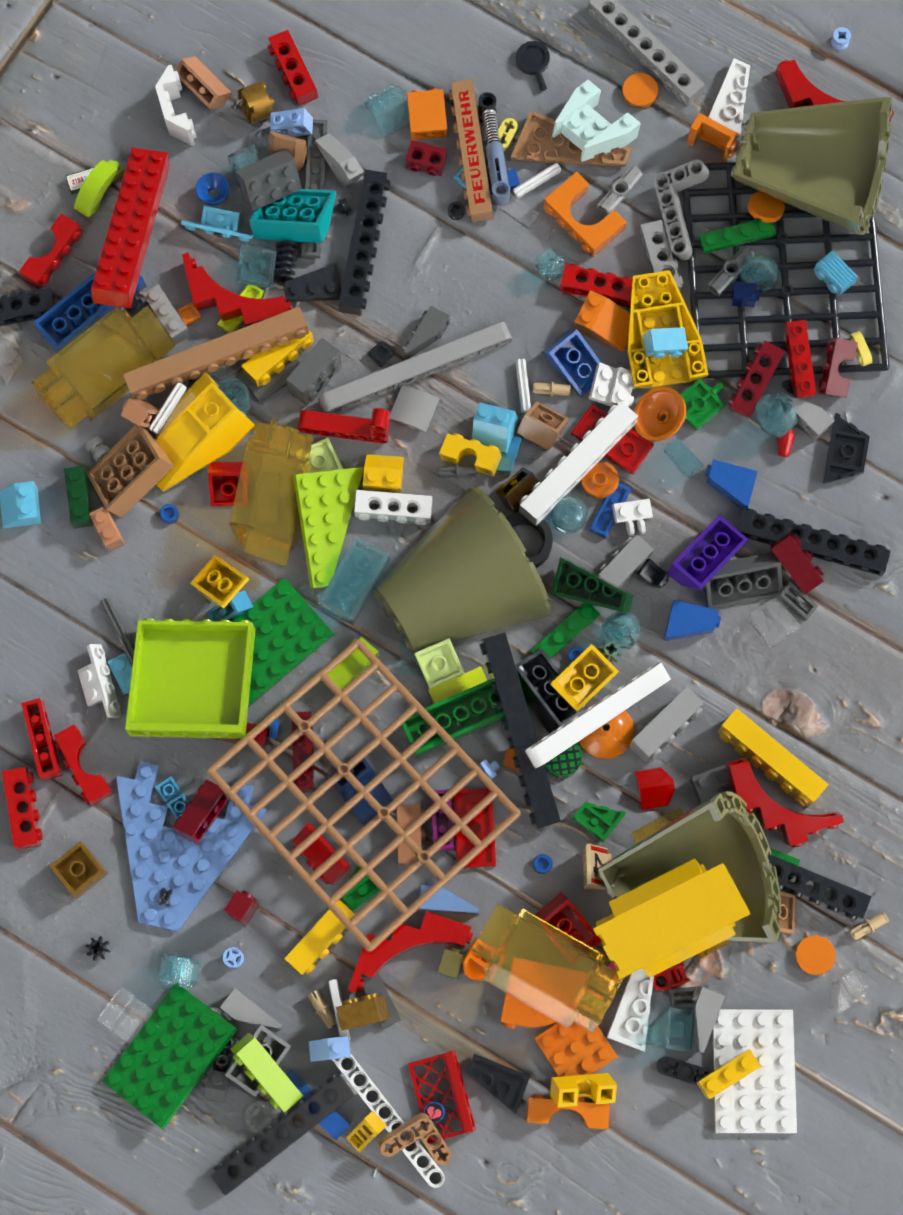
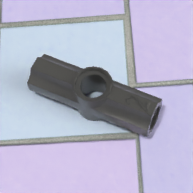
[707,245,755,296]

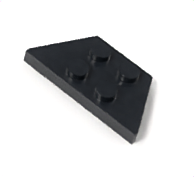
[823,413,870,484]

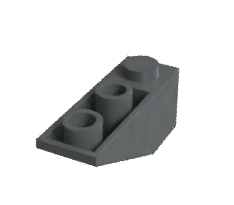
[403,306,450,360]
[205,1037,239,1103]

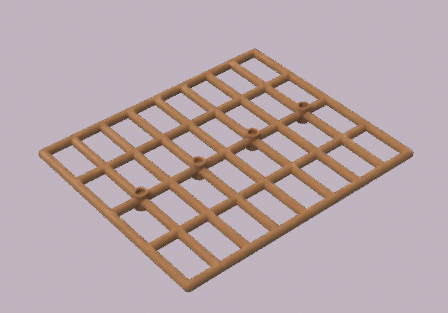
[206,639,521,952]

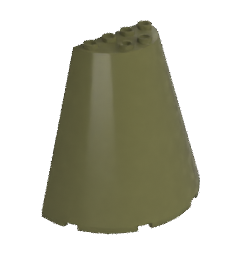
[731,97,892,235]
[372,486,551,652]
[598,791,781,942]

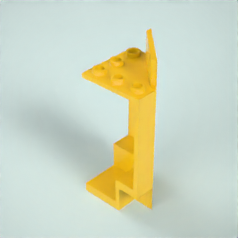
[593,858,750,979]

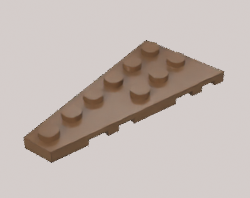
[510,111,632,167]

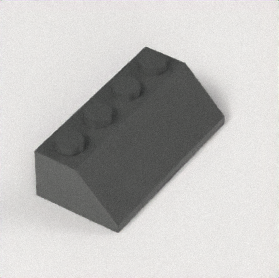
[703,552,783,609]

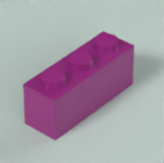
[431,789,454,852]

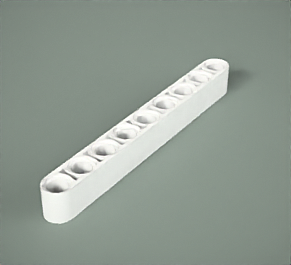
[525,662,671,768]
[332,1054,445,1188]

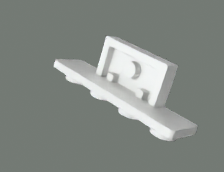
[77,644,122,718]

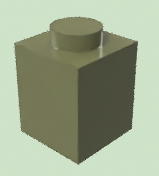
[438,947,464,979]

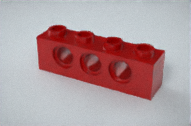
[267,30,318,106]
[560,264,633,308]
[784,320,816,399]
[21,698,62,781]
[2,767,43,850]

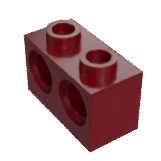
[406,141,447,176]

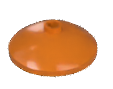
[634,387,686,441]
[578,703,634,759]

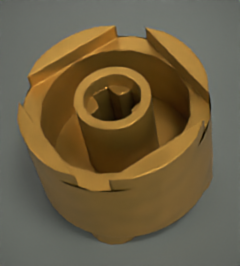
[237,81,274,124]

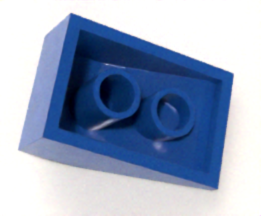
[542,329,601,397]

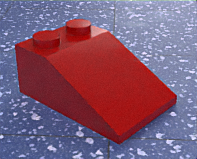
[531,892,602,967]

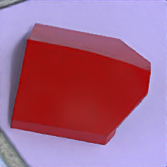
[635,768,675,810]

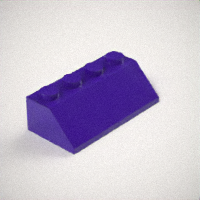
[667,515,748,590]

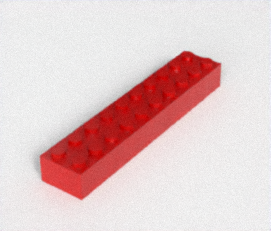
[91,147,170,308]

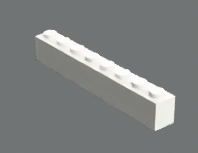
[519,401,638,526]

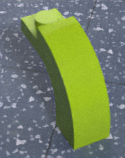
[73,160,126,218]

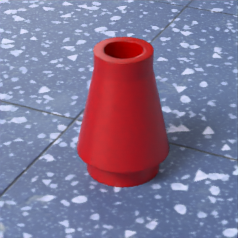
[777,429,795,457]

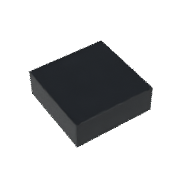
[368,341,394,367]

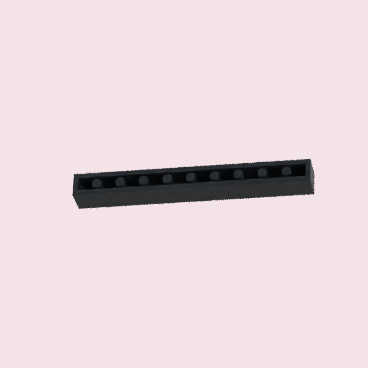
[479,632,561,829]

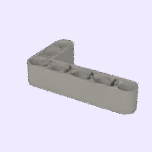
[654,160,709,260]

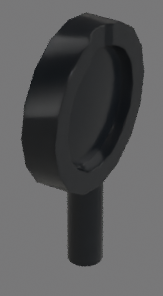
[516,41,550,91]

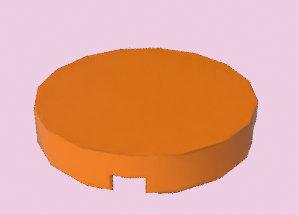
[622,73,658,108]
[747,191,785,223]
[581,462,619,499]
[795,935,836,976]

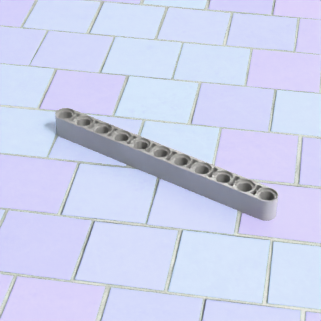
[318,322,513,414]

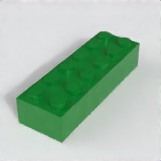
[401,679,504,758]

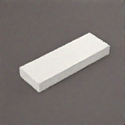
[328,979,351,1040]

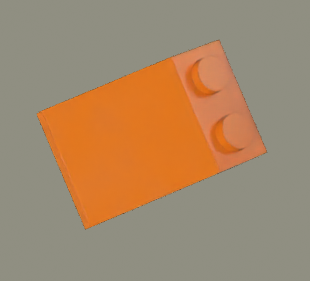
[574,290,630,353]

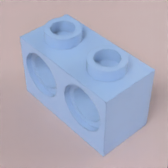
[270,108,313,137]

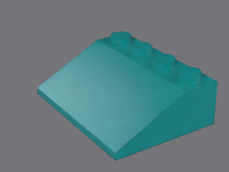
[249,189,336,243]

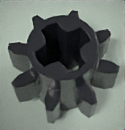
[85,936,111,961]

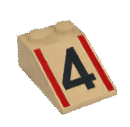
[583,844,611,890]

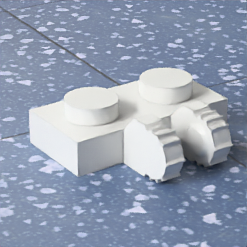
[612,499,653,536]

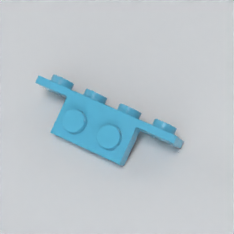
[180,205,254,242]

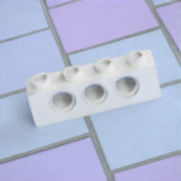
[354,490,433,525]

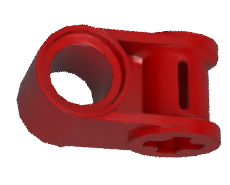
[652,962,690,992]

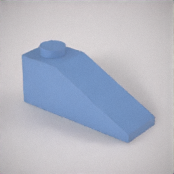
[419,882,479,915]

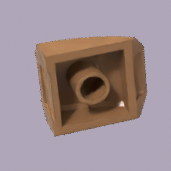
[268,131,307,172]

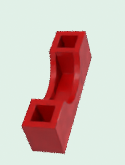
[19,213,82,288]
[54,724,113,806]

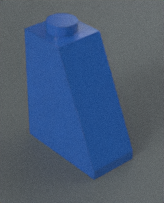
[705,459,757,510]
[664,600,721,641]

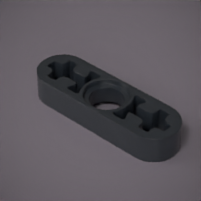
[656,1057,712,1085]

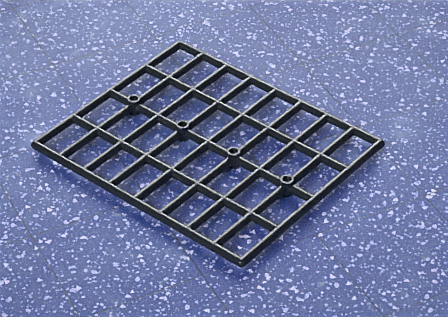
[681,162,890,379]

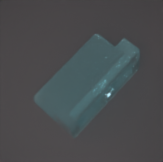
[664,438,704,479]

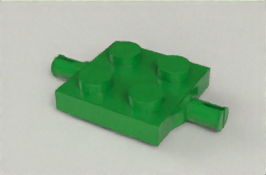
[681,379,725,431]

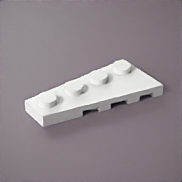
[708,58,750,137]
[607,969,654,1052]

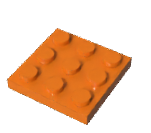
[534,1005,618,1077]

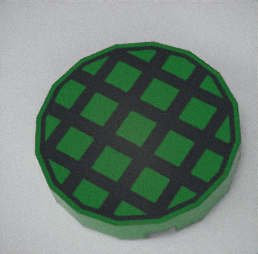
[544,743,582,778]

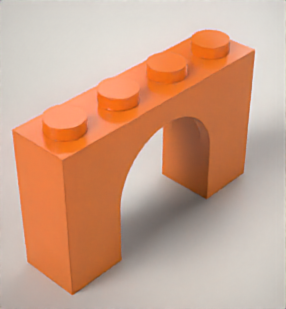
[544,172,627,257]

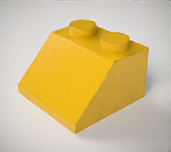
[363,454,404,493]

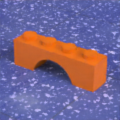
[526,1094,610,1129]

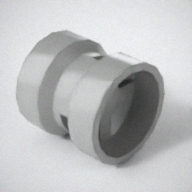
[85,436,111,462]

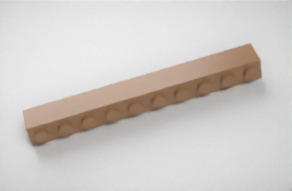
[123,307,309,400]

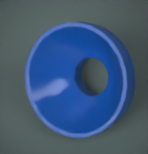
[196,172,229,206]

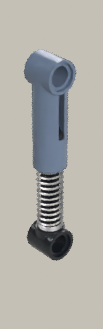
[478,92,510,206]

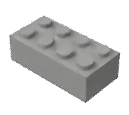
[629,686,704,763]

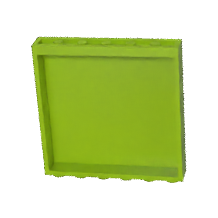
[125,618,255,739]

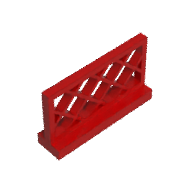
[408,1050,477,1143]

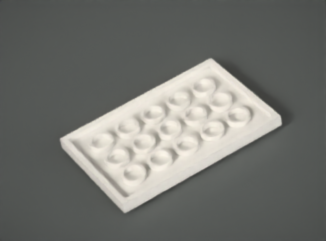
[712,1009,797,1133]

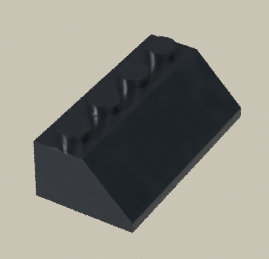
[515,649,587,734]

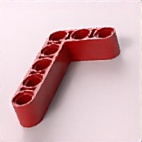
[297,408,391,444]

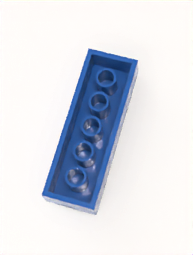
[33,272,146,356]

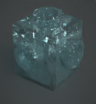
[536,248,565,282]

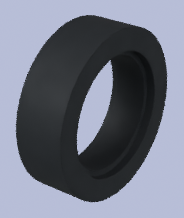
[506,512,553,568]

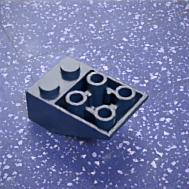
[329,758,393,826]

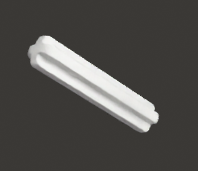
[513,163,561,198]
[515,359,531,413]
[149,382,186,434]

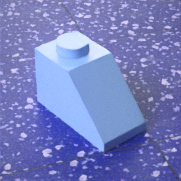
[309,1036,351,1062]

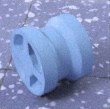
[831,27,851,50]
[223,947,244,968]

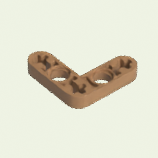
[378,1113,452,1165]

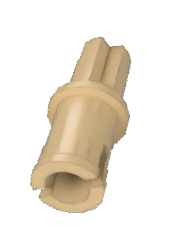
[533,382,570,397]
[850,911,889,940]
[307,990,337,1029]

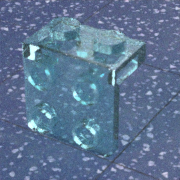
[364,84,410,135]

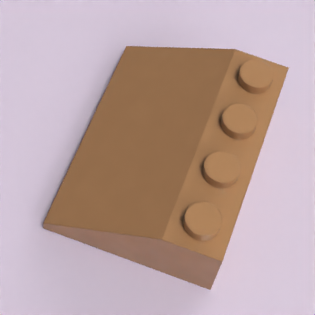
[86,425,174,518]

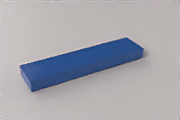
[286,1069,350,1140]

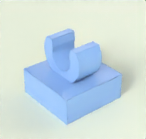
[478,760,500,781]

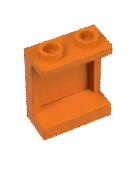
[407,88,447,140]
[687,113,739,163]

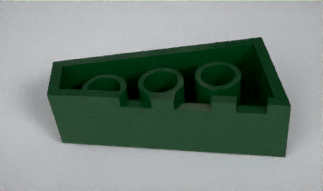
[551,557,634,614]

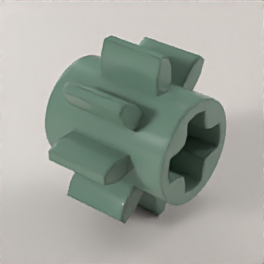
[599,638,623,662]

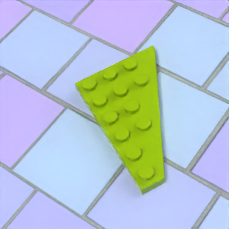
[293,467,363,589]

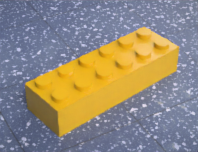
[717,708,829,808]

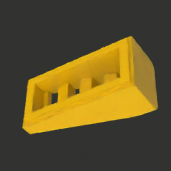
[346,1111,386,1153]

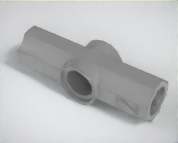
[597,166,643,216]

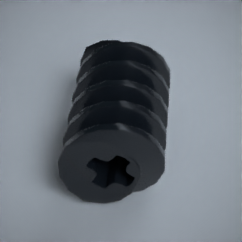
[271,241,299,282]

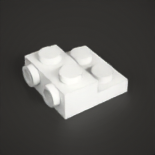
[589,363,635,407]

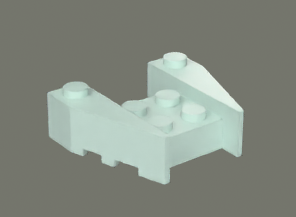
[552,80,641,162]

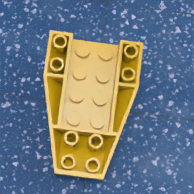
[627,270,708,389]
[154,372,256,492]

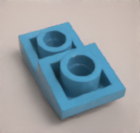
[155,776,189,820]

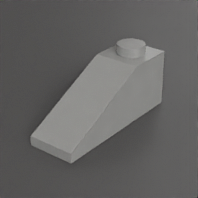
[314,133,364,188]
[776,393,835,441]
[692,985,725,1053]
[220,988,283,1029]

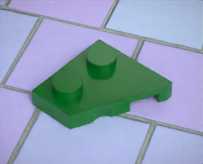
[572,802,626,843]
[342,865,381,912]

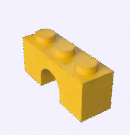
[439,433,502,477]
[696,1049,761,1100]
[550,1073,617,1108]

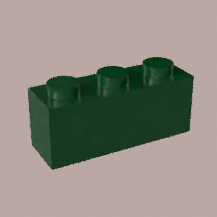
[64,466,93,529]

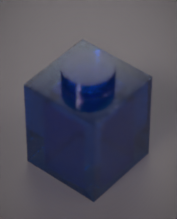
[732,282,760,307]

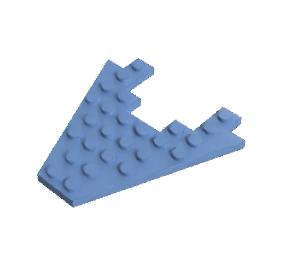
[116,761,267,932]

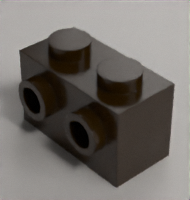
[496,467,539,513]

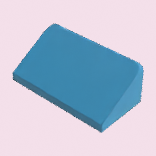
[496,436,522,476]

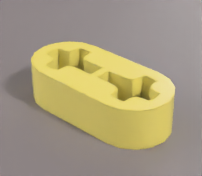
[497,118,518,151]
[849,331,872,367]

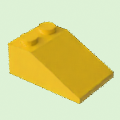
[190,555,249,608]
[550,644,619,712]

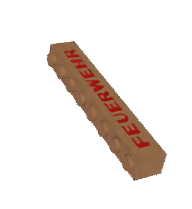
[448,79,494,223]

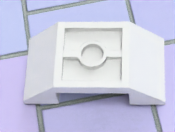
[155,65,197,146]

